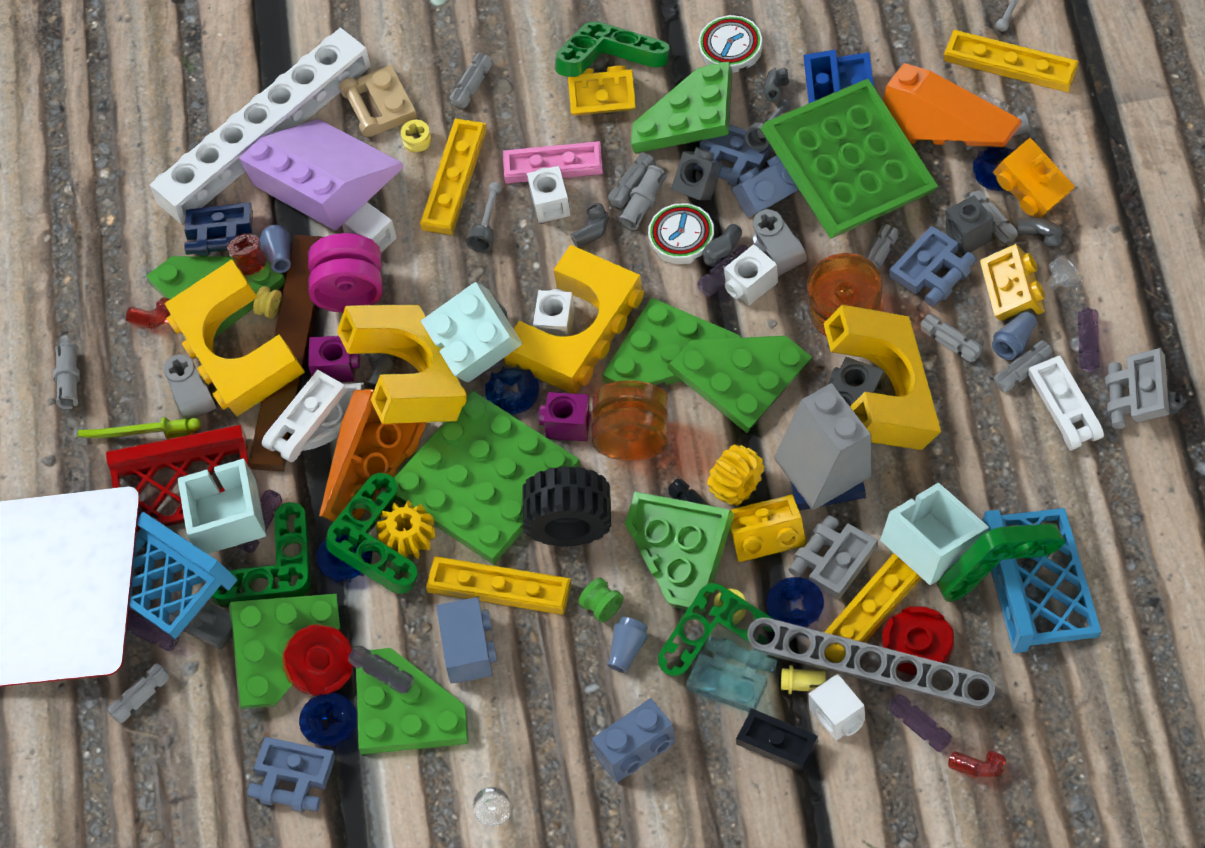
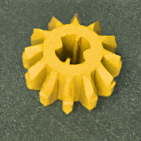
[707,444,765,506]
[376,500,436,559]

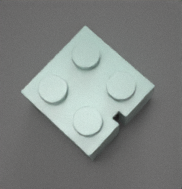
[421,282,523,383]
[177,458,266,554]
[880,483,989,585]

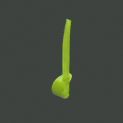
[77,417,201,439]

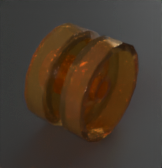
[807,253,884,337]
[592,380,668,461]

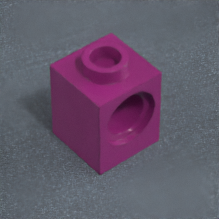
[308,336,360,382]
[539,392,592,442]

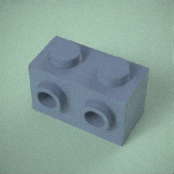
[731,155,799,217]
[436,597,497,684]
[592,698,675,783]

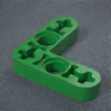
[555,22,670,77]
[326,473,417,594]
[211,502,311,607]
[937,524,1065,602]
[658,583,774,677]

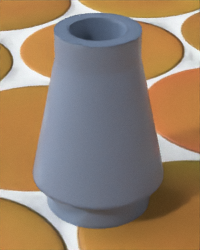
[259,225,291,273]
[992,311,1037,360]
[607,617,648,673]

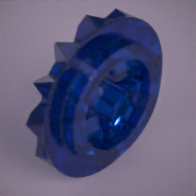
[973,145,1017,191]
[485,364,540,415]
[317,535,373,583]
[767,577,824,628]
[299,693,356,748]

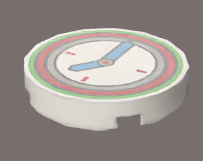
[698,15,763,73]
[648,203,714,265]

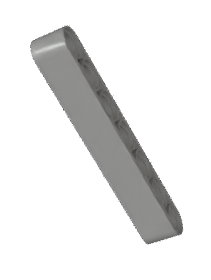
[747,618,995,709]

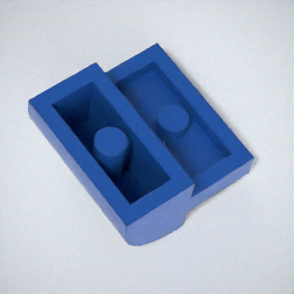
[803,49,874,103]

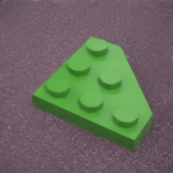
[631,61,733,154]
[146,256,285,338]
[602,297,741,395]
[667,336,812,433]
[625,491,735,614]
[229,594,340,709]
[355,648,469,755]

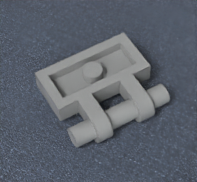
[1105,348,1170,429]
[788,515,878,600]

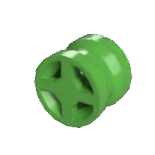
[578,577,624,623]

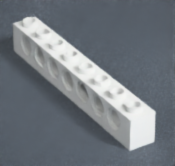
[150,27,371,225]

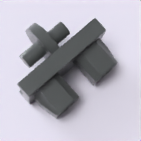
[168,594,232,650]

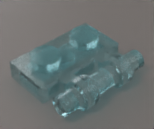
[686,636,777,712]

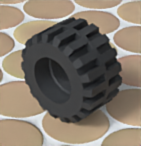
[522,467,611,547]

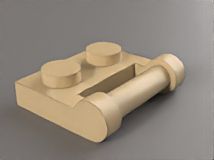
[339,65,417,137]

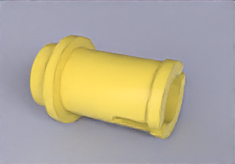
[781,665,826,694]

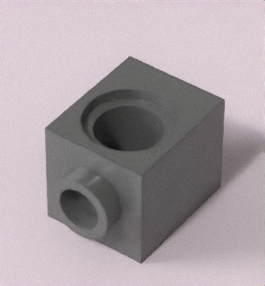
[671,147,723,200]
[945,195,993,255]

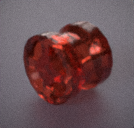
[227,234,266,275]

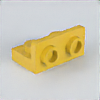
[568,65,636,116]
[980,244,1045,322]
[730,494,806,562]

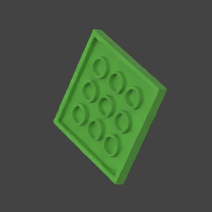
[760,79,938,239]
[385,391,581,565]

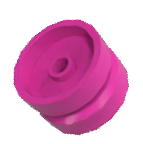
[308,233,383,313]

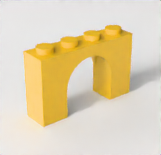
[504,244,644,394]
[164,260,305,417]
[337,305,467,424]
[823,305,941,450]

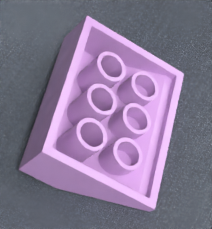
[239,119,404,231]

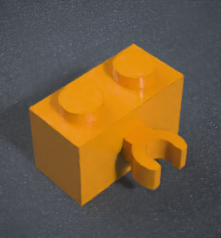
[993,138,1075,218]

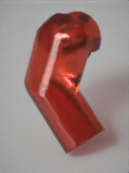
[126,298,171,329]
[948,751,1006,778]

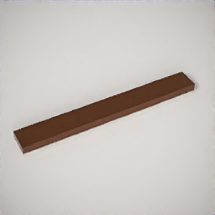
[249,235,323,472]

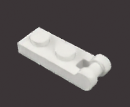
[1028,355,1104,451]
[262,370,347,462]

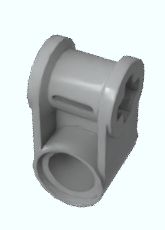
[753,209,807,276]
[164,354,216,420]

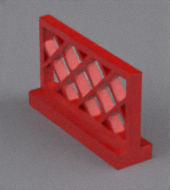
[106,425,250,532]

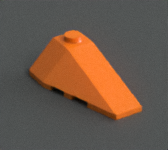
[883,63,1022,147]
[319,389,427,522]

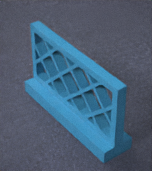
[982,508,1101,653]
[129,512,237,639]

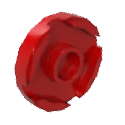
[882,606,954,676]
[282,624,354,696]

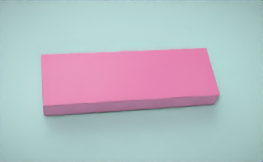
[503,141,603,184]

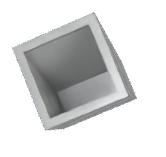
[774,383,872,511]

